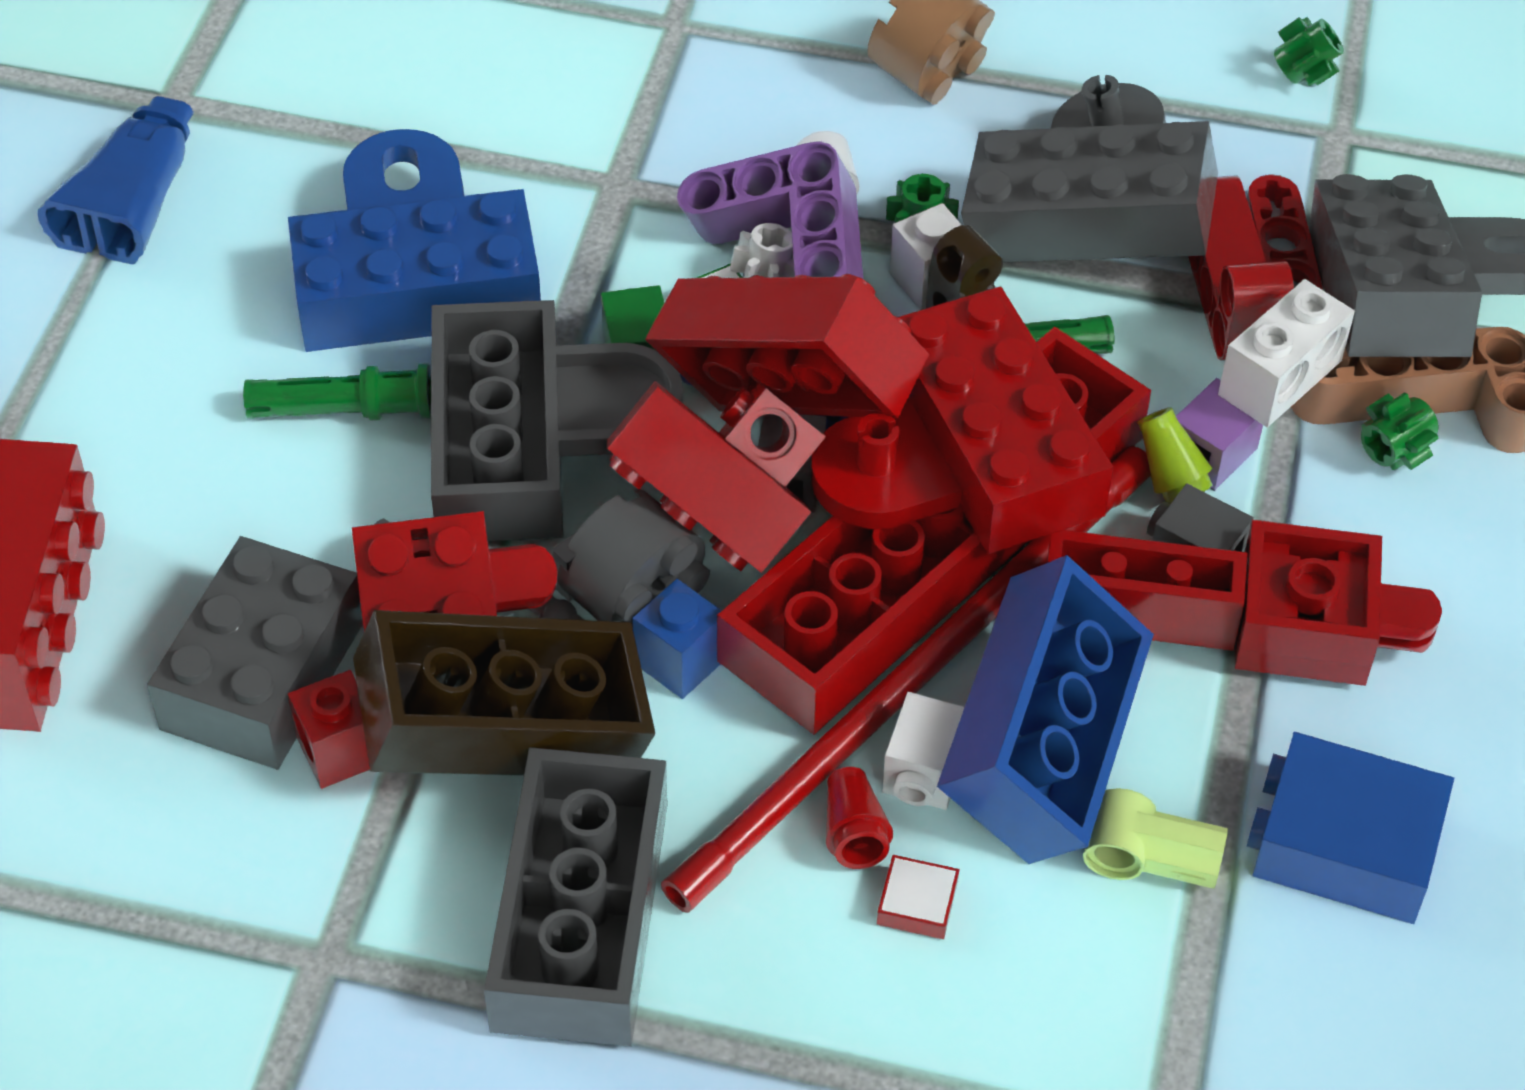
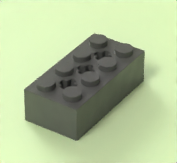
[484,747,668,1047]

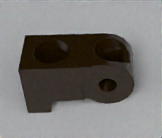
[926,225,1003,308]

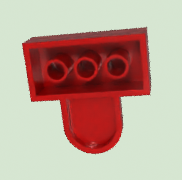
[811,286,1114,554]

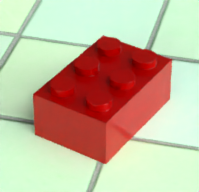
[607,381,811,573]

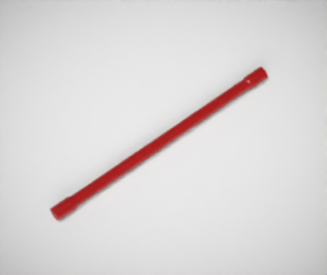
[661,446,1151,913]

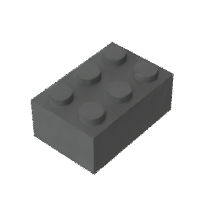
[147,535,363,770]

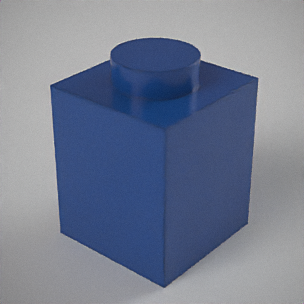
[632,579,722,700]

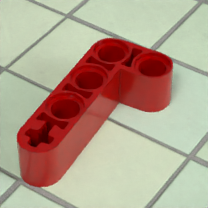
[1188,175,1294,361]

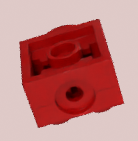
[351,511,558,631]
[1235,520,1442,686]

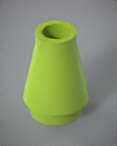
[1137,407,1212,503]

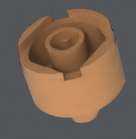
[867,0,995,105]

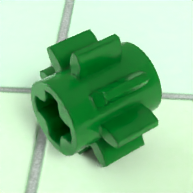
[1274,16,1344,86]
[886,174,959,223]
[1361,392,1439,471]

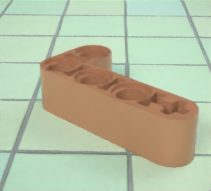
[1291,327,1525,453]

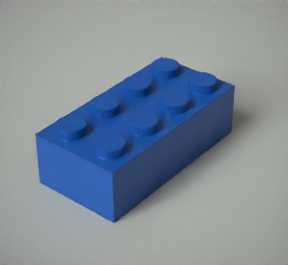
[936,555,1154,864]

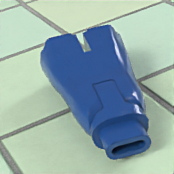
[37,96,193,264]

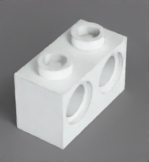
[1218,279,1355,428]

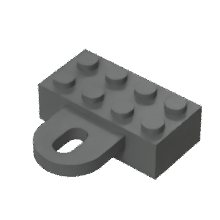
[1309,174,1525,357]

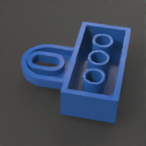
[288,129,541,352]

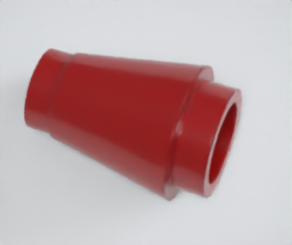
[826,766,894,869]

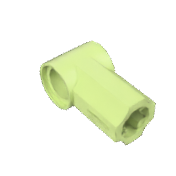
[1083,788,1228,889]

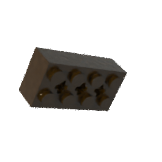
[353,610,656,776]

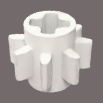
[730,223,795,278]

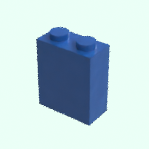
[1246,731,1455,924]

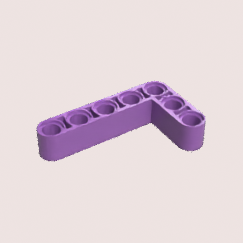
[677,141,863,279]

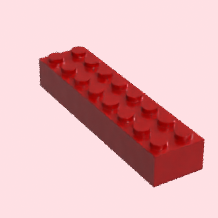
[717,326,1152,735]

